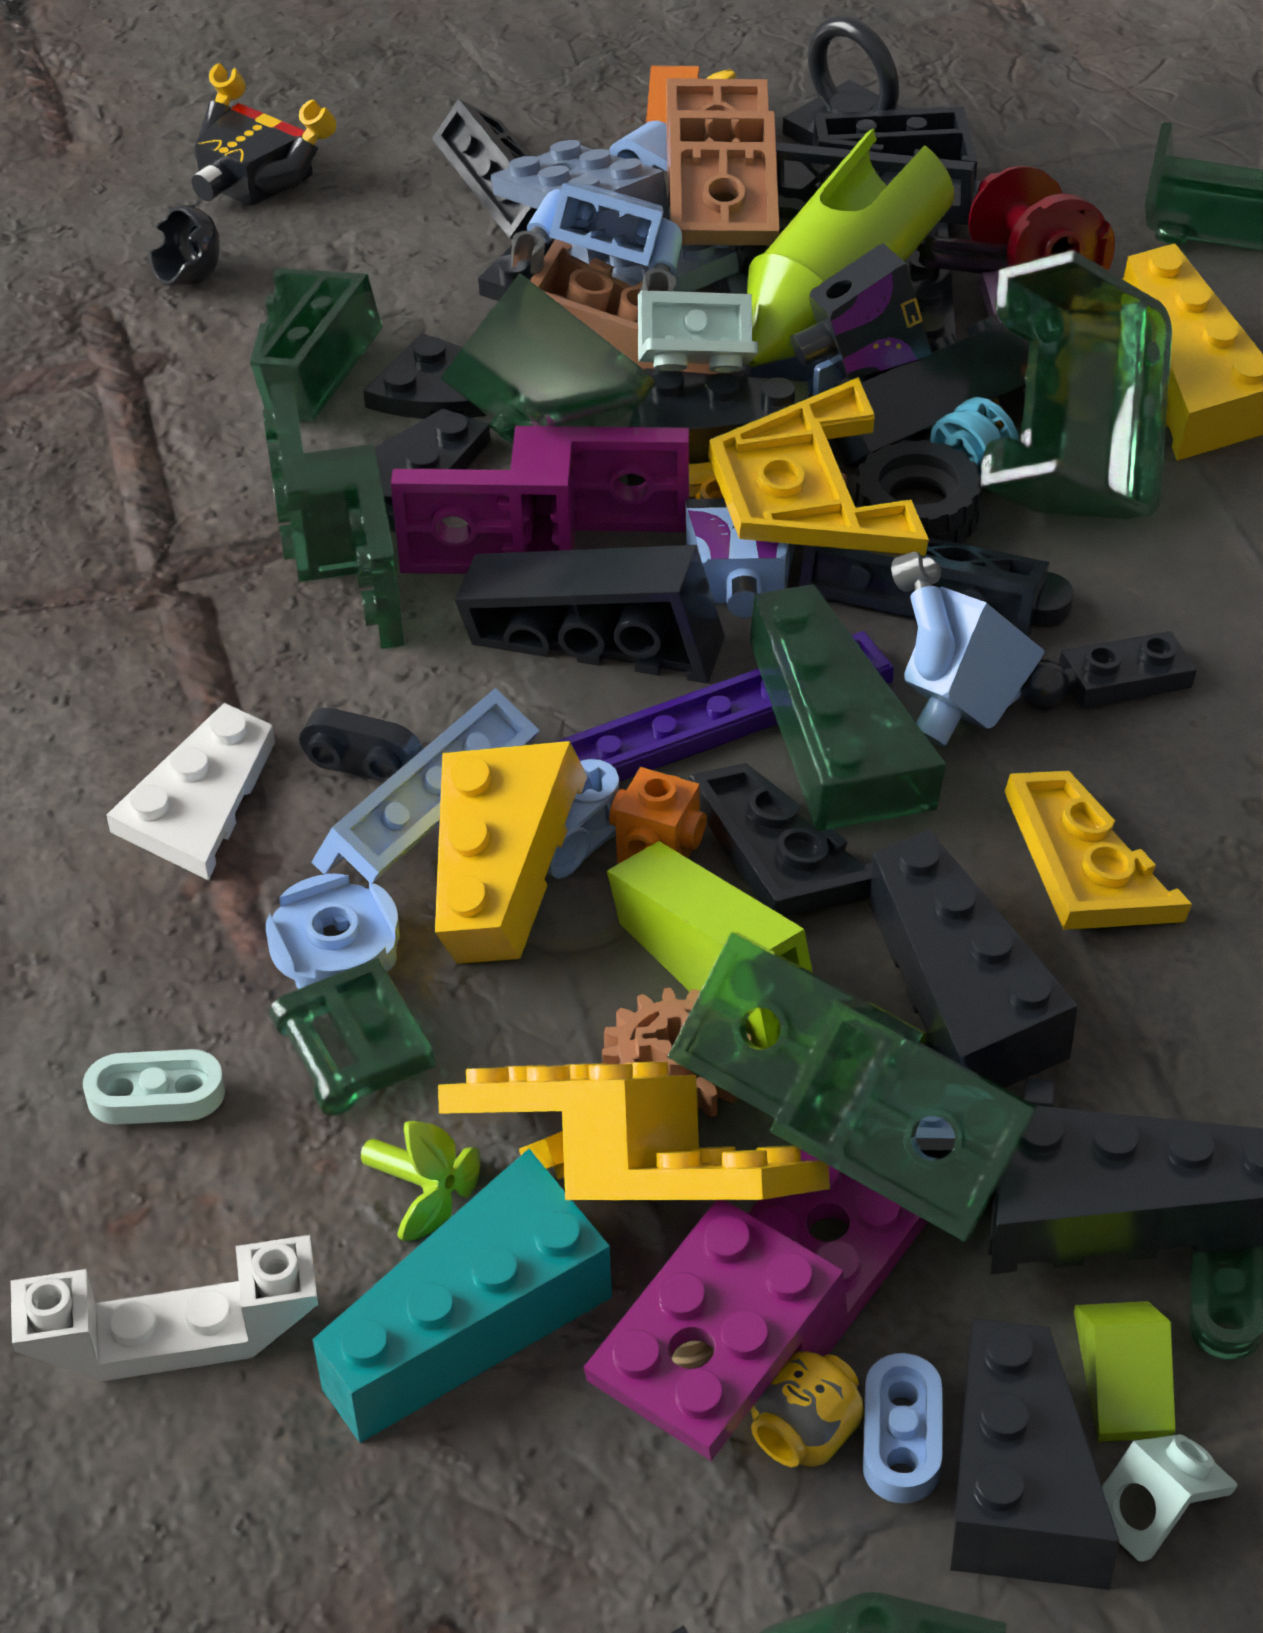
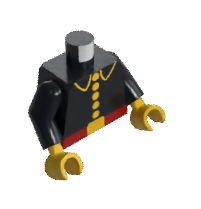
[191,63,337,205]

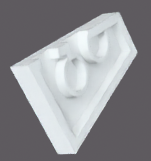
[106,703,275,880]

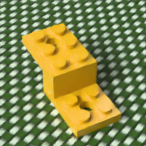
[438,1061,830,1200]

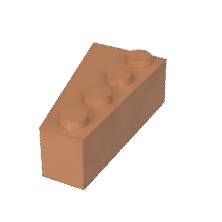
[513,239,735,391]

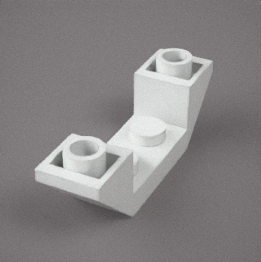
[11,1235,318,1382]

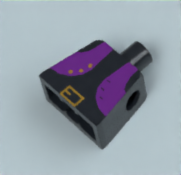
[790,243,932,379]

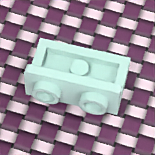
[638,290,758,373]

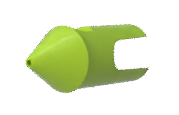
[747,129,954,367]

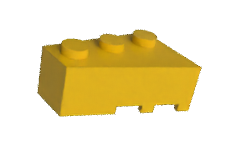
[435,741,588,964]

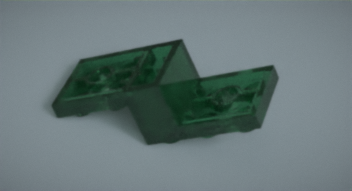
[262,383,404,649]
[667,932,1038,1241]

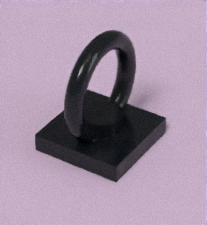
[783,16,906,146]

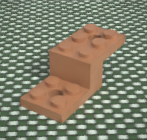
[666,78,779,245]

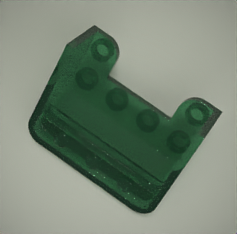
[981,250,1172,519]

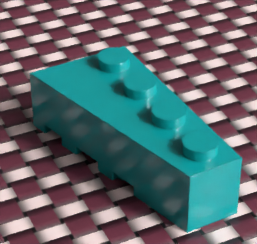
[313,1149,612,1443]

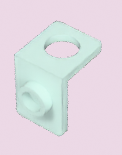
[1102,1434,1238,1561]

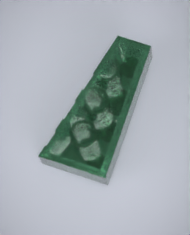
[749,584,946,831]

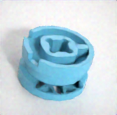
[930,397,1020,486]

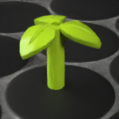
[361,1121,481,1241]

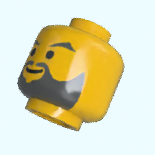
[751,1351,864,1467]

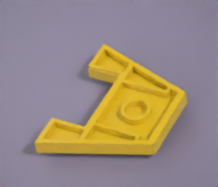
[708,377,929,556]

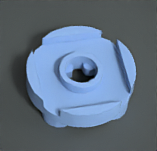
[266,873,400,996]

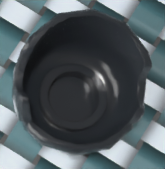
[149,205,220,285]

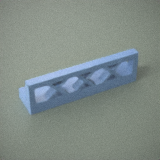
[311,688,540,884]

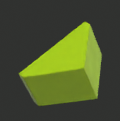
[1074,1301,1175,1442]

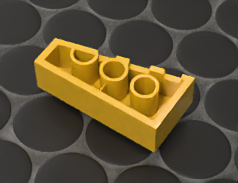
[1119,243,1263,461]

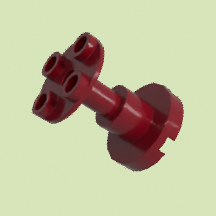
[968,166,1115,304]

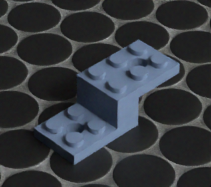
[490,140,739,292]

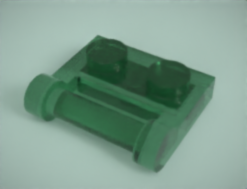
[269,958,435,1116]

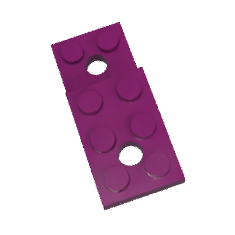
[391,426,690,574]
[584,1135,930,1461]

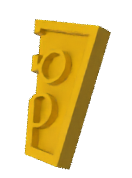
[1004,771,1192,930]

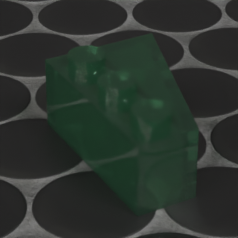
[250,268,383,421]

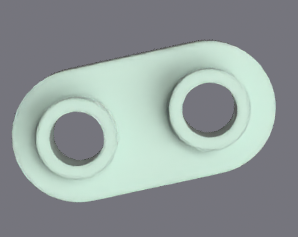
[83,1049,225,1124]

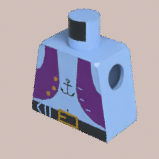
[686,498,795,618]

